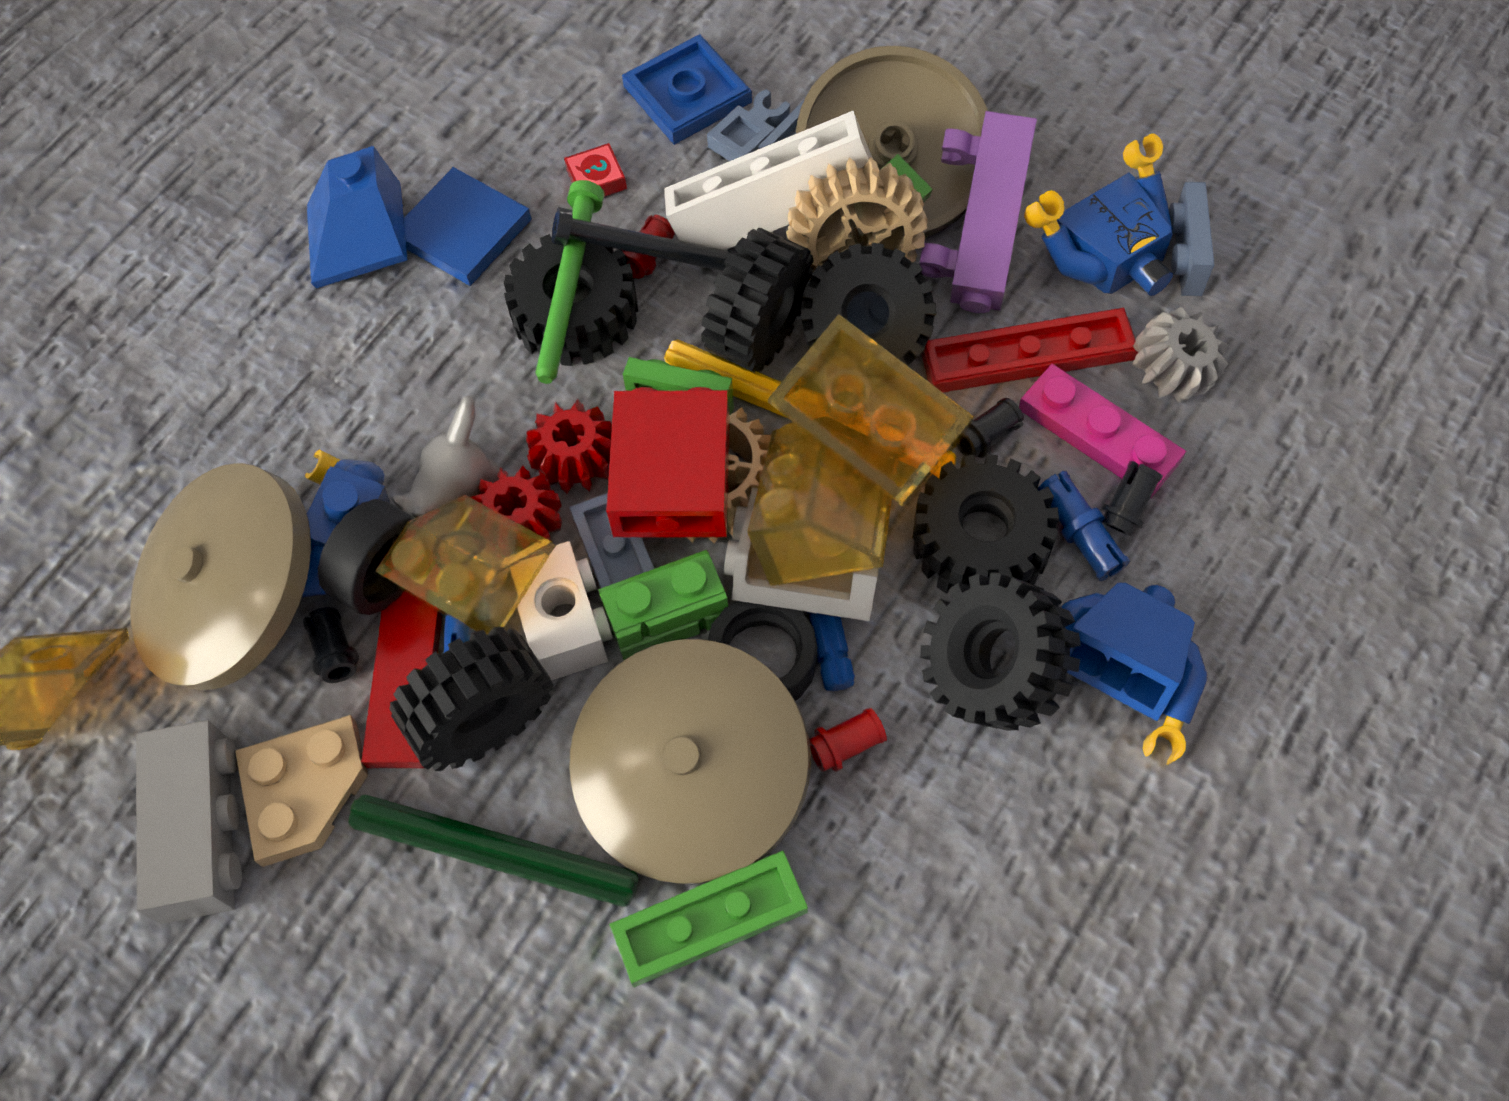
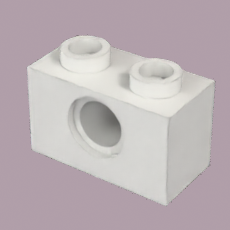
[504,541,613,680]

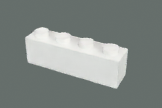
[664,111,873,251]

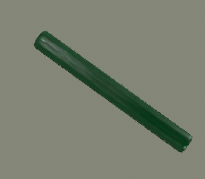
[348,795,638,907]

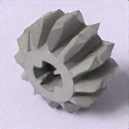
[1132,307,1229,402]

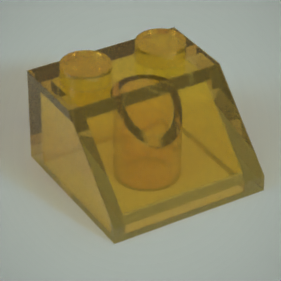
[376,495,556,635]

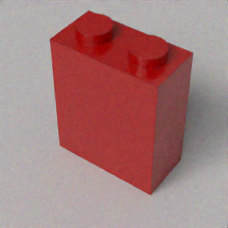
[606,387,730,537]

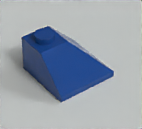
[307,146,408,288]

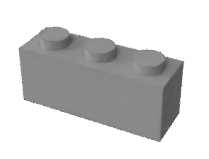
[136,720,242,924]

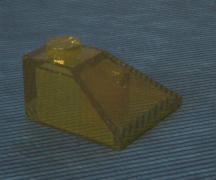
[0,628,129,750]

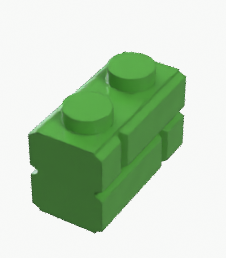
[598,550,728,661]

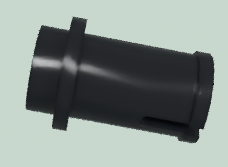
[953,398,1024,458]
[1101,461,1163,536]
[303,607,359,683]

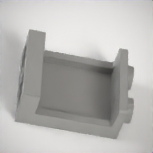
[724,488,886,621]

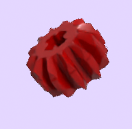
[526,399,612,494]
[468,465,562,561]

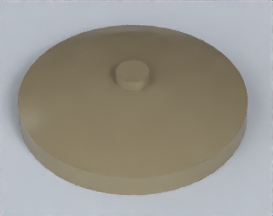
[796,46,988,238]
[130,463,311,690]
[569,639,811,884]

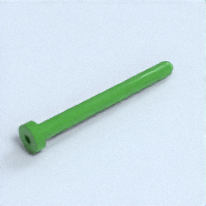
[535,180,605,384]

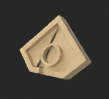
[235,715,368,867]

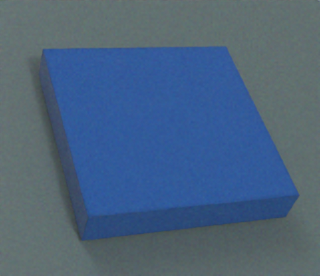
[622,34,752,145]
[404,167,532,286]

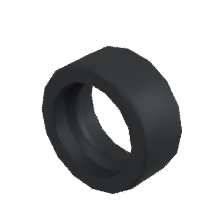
[318,499,426,615]
[707,601,817,701]

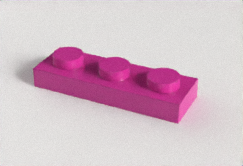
[1019,364,1186,498]

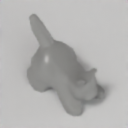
[392,396,499,549]

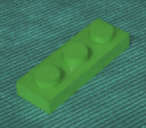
[609,851,808,988]

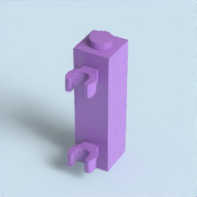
[919,111,1037,313]

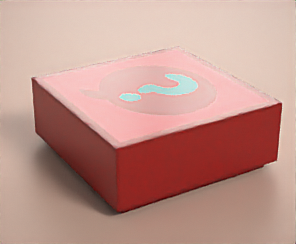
[564,143,627,197]

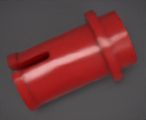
[622,215,675,279]
[809,708,887,772]

